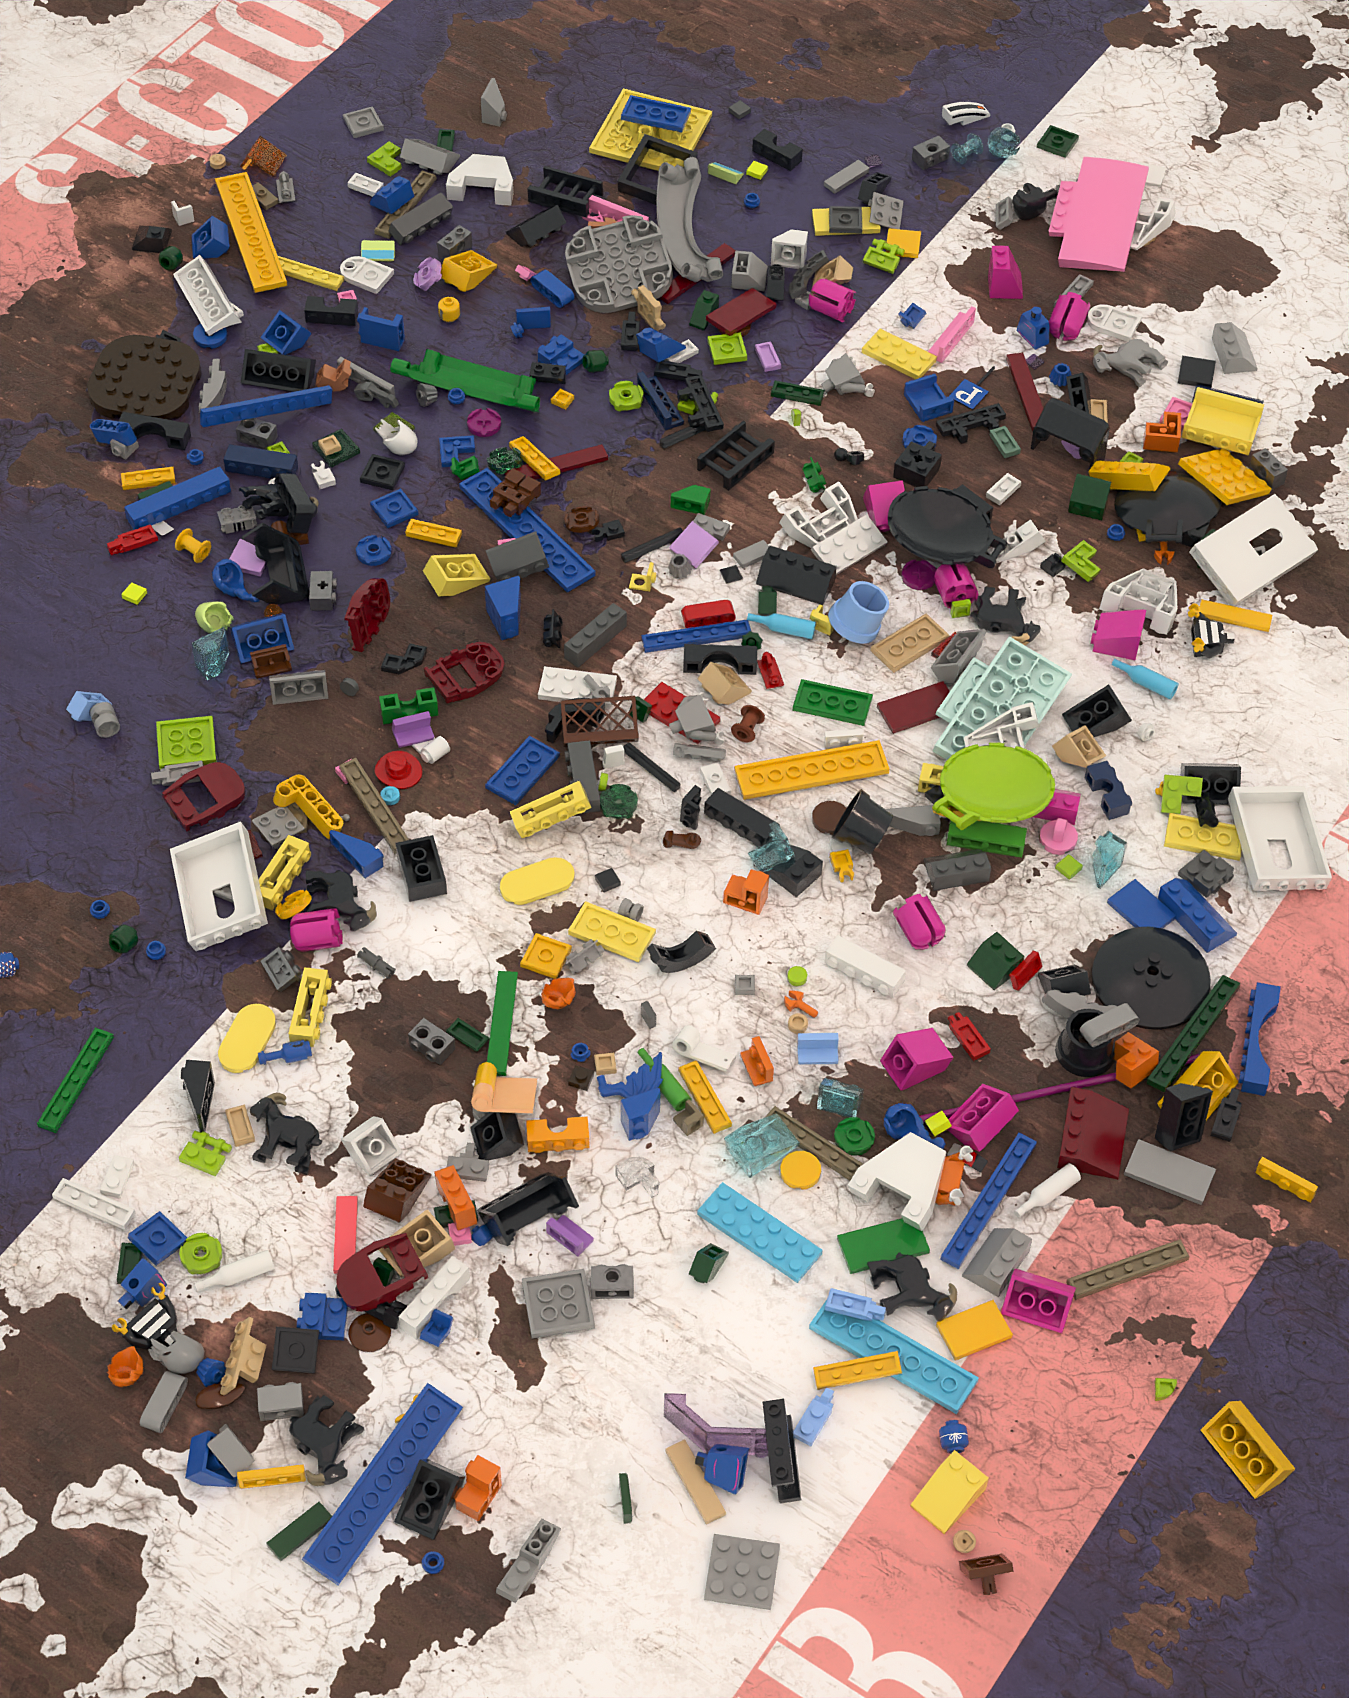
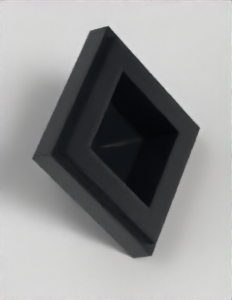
[720,565,743,584]

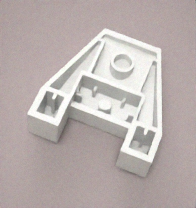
[446,154,514,206]
[1130,198,1176,250]
[779,482,858,548]
[1099,569,1177,635]
[964,702,1049,766]
[848,1132,946,1231]

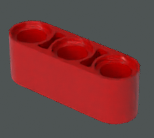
[681,600,736,628]

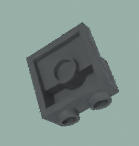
[1178,850,1234,898]

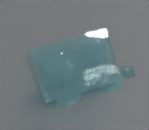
[748,821,795,872]

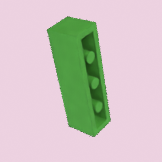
[947,820,1027,858]

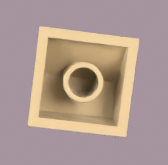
[697,662,752,705]

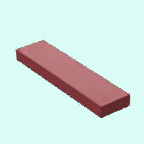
[333,1196,358,1274]

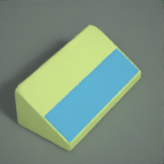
[708,162,744,184]
[361,240,395,261]

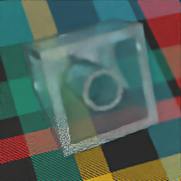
[192,627,229,680]
[1092,831,1127,889]
[817,1078,864,1117]

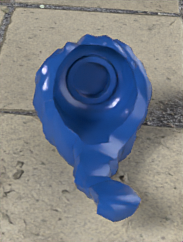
[212,559,260,602]
[884,1103,945,1149]

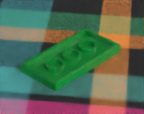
[792,679,873,726]
[837,1218,930,1274]

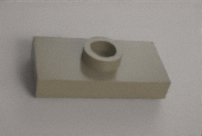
[252,182,279,210]

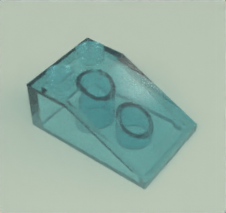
[724,1113,800,1178]

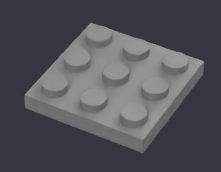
[522,1269,595,1339]
[704,1534,780,1610]

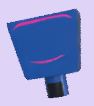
[1016,307,1049,350]
[118,1258,167,1310]
[695,1444,749,1495]

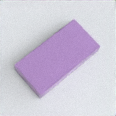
[755,342,781,372]

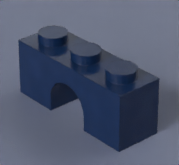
[1085,761,1132,820]

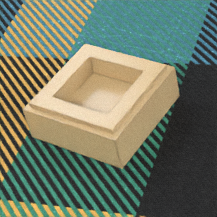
[318,435,342,456]
[594,1053,617,1075]

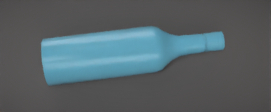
[747,613,816,639]
[1112,659,1179,699]

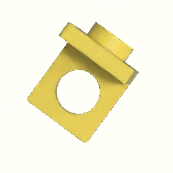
[629,562,656,592]

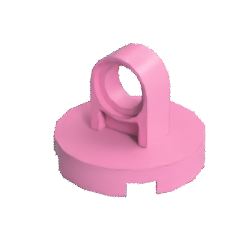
[1039,818,1078,855]

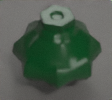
[741,631,763,650]

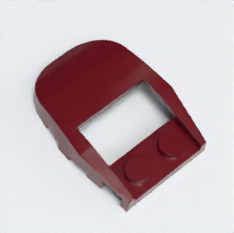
[344,578,390,652]
[424,642,504,704]
[162,762,245,832]
[336,1233,429,1312]

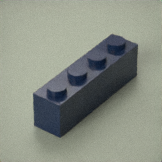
[223,444,298,479]

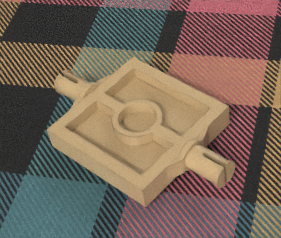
[631,285,666,331]

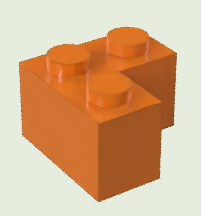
[1143,411,1181,452]
[723,869,769,915]
[1114,1032,1159,1088]
[454,1455,502,1521]

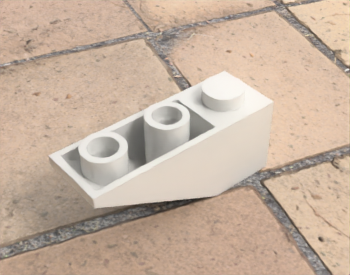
[987,520,1046,563]

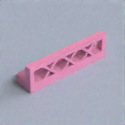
[582,195,649,222]
[928,306,976,363]

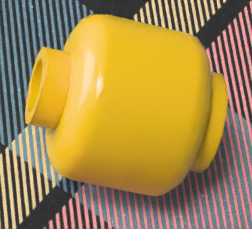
[438,297,460,322]

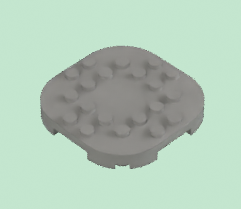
[565,215,673,313]

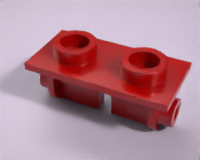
[757,652,784,689]

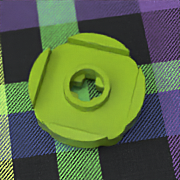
[609,381,643,411]
[179,1233,223,1274]

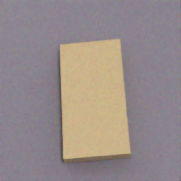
[870,613,950,673]

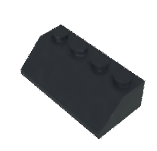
[241,349,316,392]
[756,545,837,605]

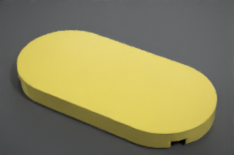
[500,857,575,905]
[218,1004,276,1073]

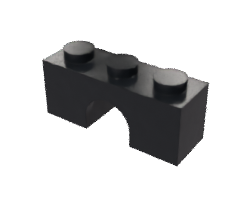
[752,129,803,171]
[304,296,358,326]

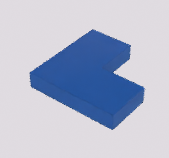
[439,435,475,467]

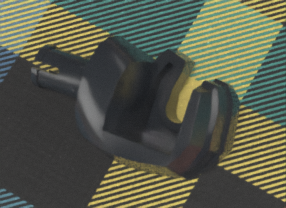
[1012,183,1058,221]

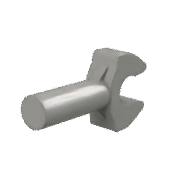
[584,674,610,698]

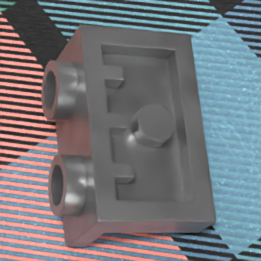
[261,947,303,992]

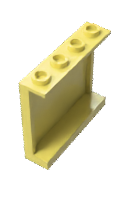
[1181,387,1265,455]

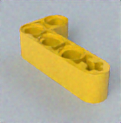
[273,775,344,839]

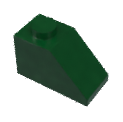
[689,290,719,331]
[688,1243,729,1283]

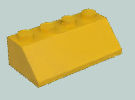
[1089,461,1170,491]
[1157,1051,1238,1120]
[1201,1401,1295,1499]

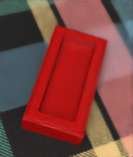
[1009,950,1043,991]

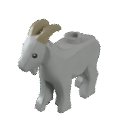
[1092,339,1168,387]

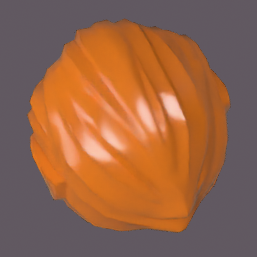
[541,978,576,1009]
[107,1346,143,1387]

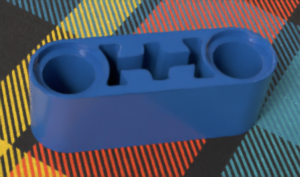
[530,269,575,308]
[90,419,137,446]

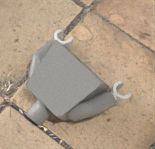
[821,353,875,397]
[669,692,726,745]

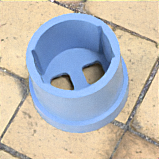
[828,581,889,644]

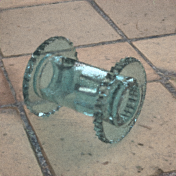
[951,133,983,164]

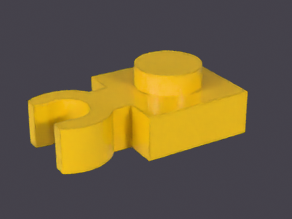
[829,849,854,883]

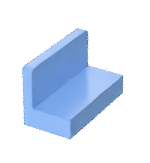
[797,1033,839,1065]

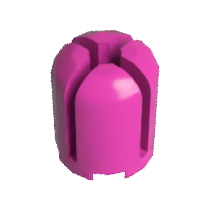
[808,279,856,322]
[1049,292,1090,341]
[934,563,979,609]
[893,894,946,950]
[290,908,343,952]

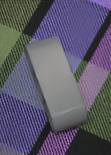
[1080,1003,1140,1047]
[140,1370,188,1433]

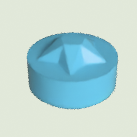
[381,786,400,805]

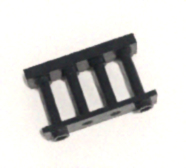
[527,166,604,218]
[697,421,775,491]
[762,1398,802,1504]

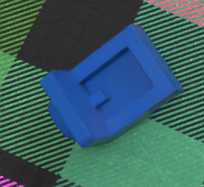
[898,302,927,329]
[420,1309,453,1347]

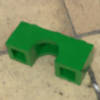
[379,687,438,725]

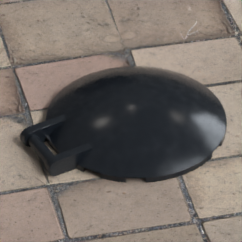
[1114,469,1221,544]
[887,486,1007,568]

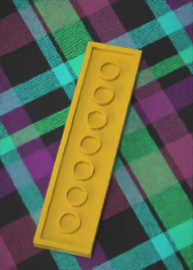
[734,740,890,800]

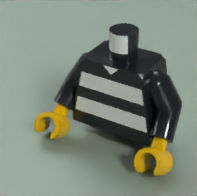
[1188,603,1235,658]
[112,1283,178,1350]

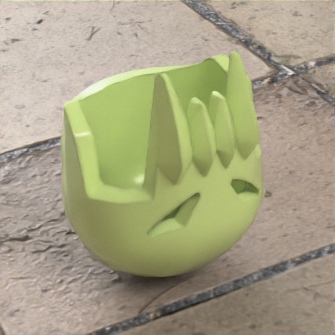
[195,602,234,634]

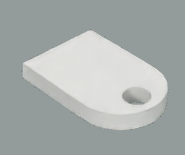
[340,256,394,294]
[1087,305,1142,342]

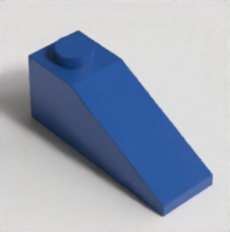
[329,830,384,879]

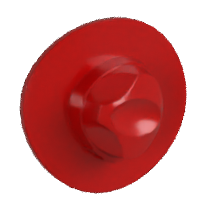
[375,751,422,789]

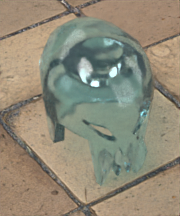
[988,127,1020,158]

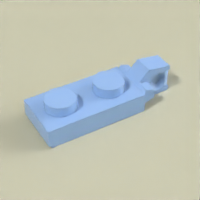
[825,1288,886,1321]
[794,1387,834,1446]

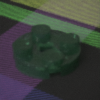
[487,447,522,474]
[600,784,638,819]

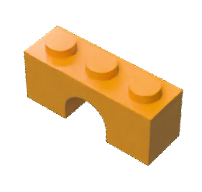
[526,1116,589,1153]

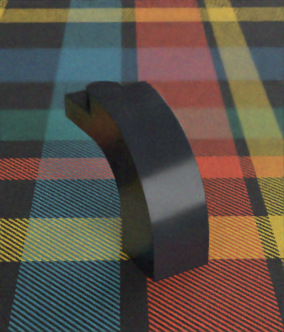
[545,698,605,743]
[647,930,716,973]

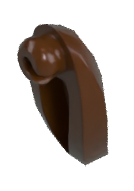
[195,1383,244,1409]

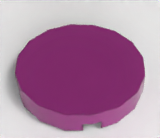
[467,408,501,437]
[901,560,936,590]

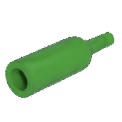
[637,1048,692,1111]

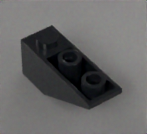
[767,264,785,300]

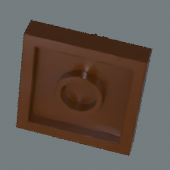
[959,1553,1014,1595]

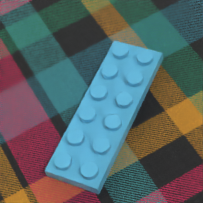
[697,1182,823,1283]

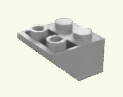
[731,251,768,291]

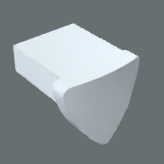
[602,745,625,768]

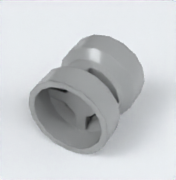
[618,898,644,922]

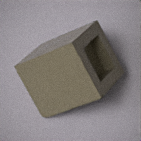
[673,1099,704,1136]

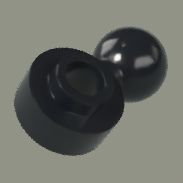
[834,448,864,465]

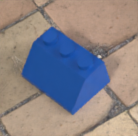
[230,613,294,663]

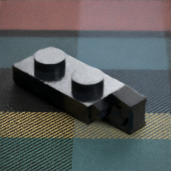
[621,312,640,351]
[654,361,702,381]
[1210,1088,1242,1142]

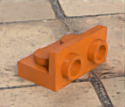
[740,1036,774,1086]

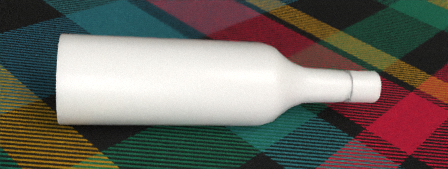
[1014,1163,1081,1218]
[194,1250,274,1291]

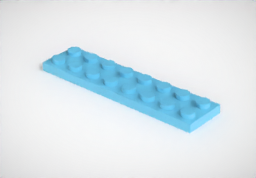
[809,1300,979,1414]

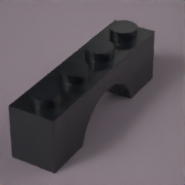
[119,412,191,450]
[683,644,757,675]

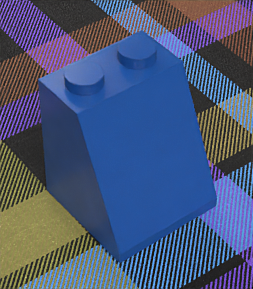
[485,576,521,640]

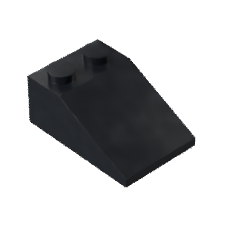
[1062,684,1132,737]
[753,841,823,898]
[181,1060,215,1133]
[394,1459,466,1540]

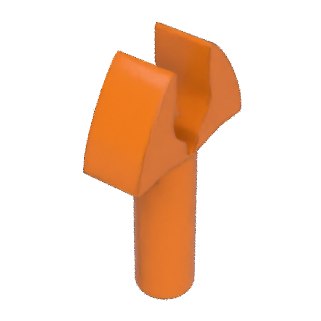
[1154,542,1174,565]
[784,991,818,1018]

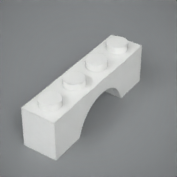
[399,1256,470,1340]

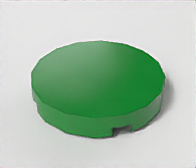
[834,1117,875,1156]

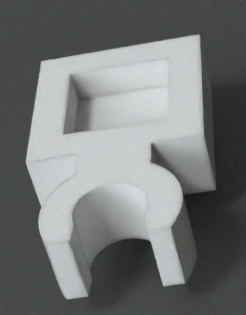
[311,461,336,490]

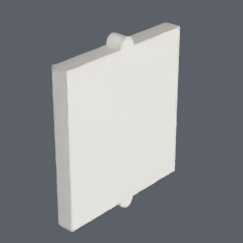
[1138,162,1166,187]

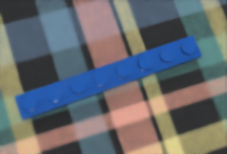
[200,385,332,427]
[940,1133,1037,1269]

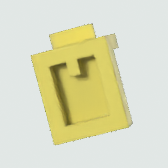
[810,604,833,636]

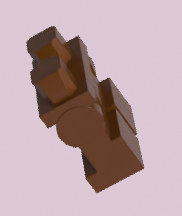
[490,468,541,517]

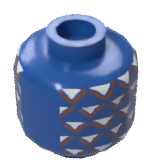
[0,952,19,978]

